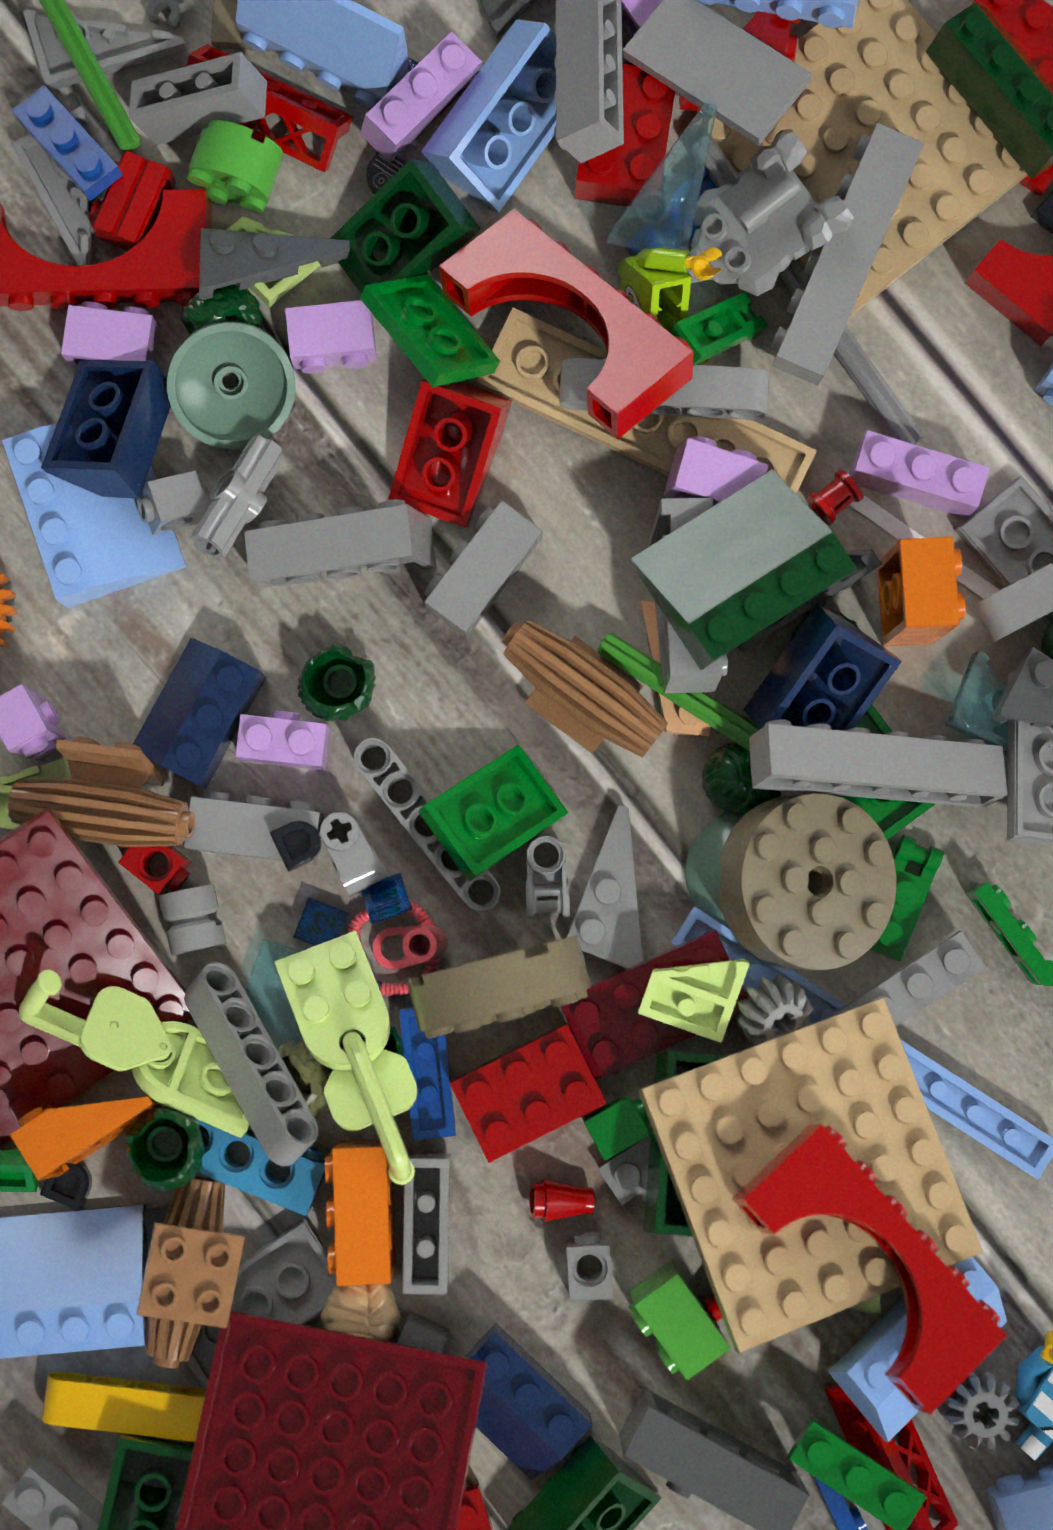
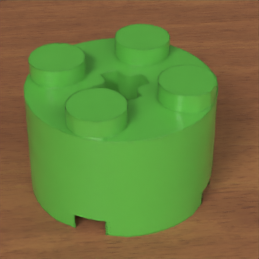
[187,120,284,214]

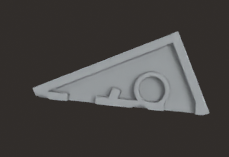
[23,9,187,91]
[11,106,92,266]
[567,804,643,969]

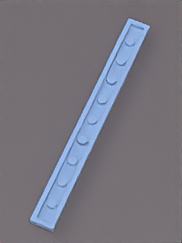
[671,906,1053,1180]

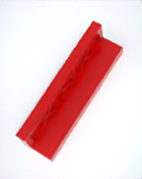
[186,44,354,173]
[824,1381,959,1530]

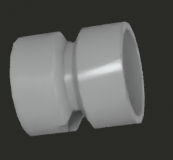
[159,884,227,956]

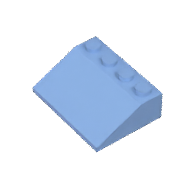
[235,0,410,109]
[2,424,187,608]
[0,1204,149,1359]

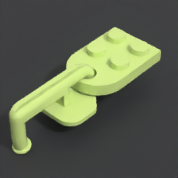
[274,930,417,1185]
[18,969,249,1138]

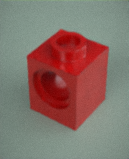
[118,846,192,895]

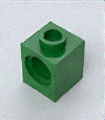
[582,1093,651,1161]

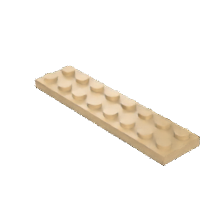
[476,307,817,494]

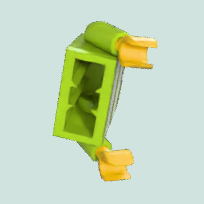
[617,247,722,365]

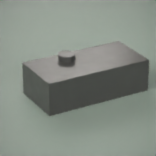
[619,1387,809,1530]

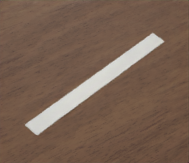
[850,496,999,599]

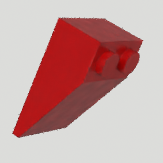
[388,379,513,528]

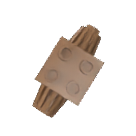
[501,620,668,758]
[8,737,195,847]
[136,1176,245,1369]

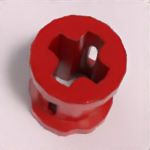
[807,469,864,525]

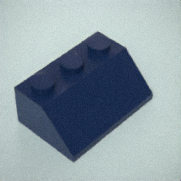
[41,360,171,499]
[743,604,902,731]
[133,637,266,789]
[464,1322,593,1480]

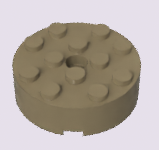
[718,794,896,970]
[406,935,591,1039]

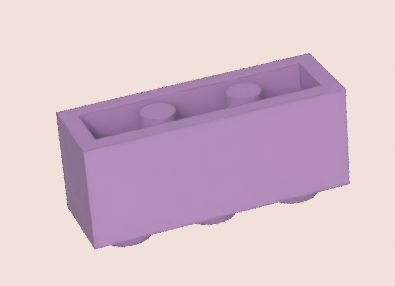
[360,31,482,163]
[849,430,990,518]

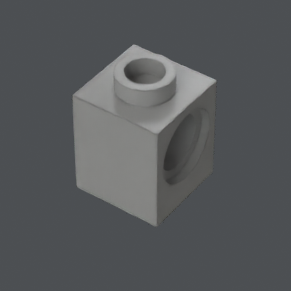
[137,471,208,535]
[565,1232,614,1302]

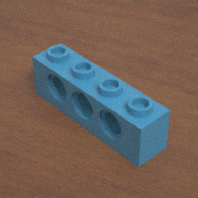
[162,1104,325,1216]

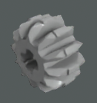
[736,974,814,1045]
[943,1372,1019,1449]

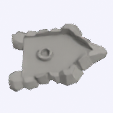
[687,129,855,296]

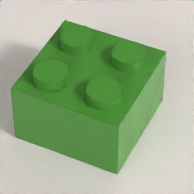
[628,1260,731,1381]

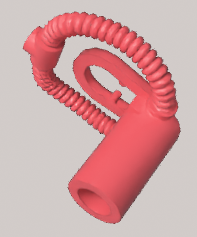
[347,900,448,997]

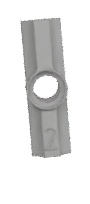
[190,435,285,559]

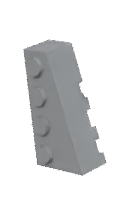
[649,498,728,693]
[244,500,437,588]

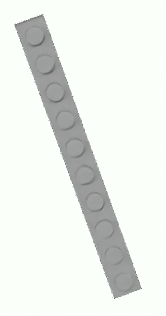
[598,930,986,1206]

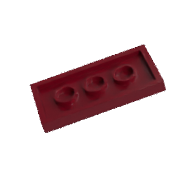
[561,928,748,1080]

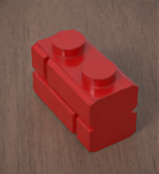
[90,150,176,251]

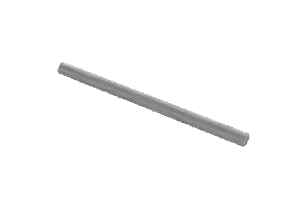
[691,134,923,444]

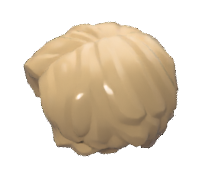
[320,1284,401,1343]

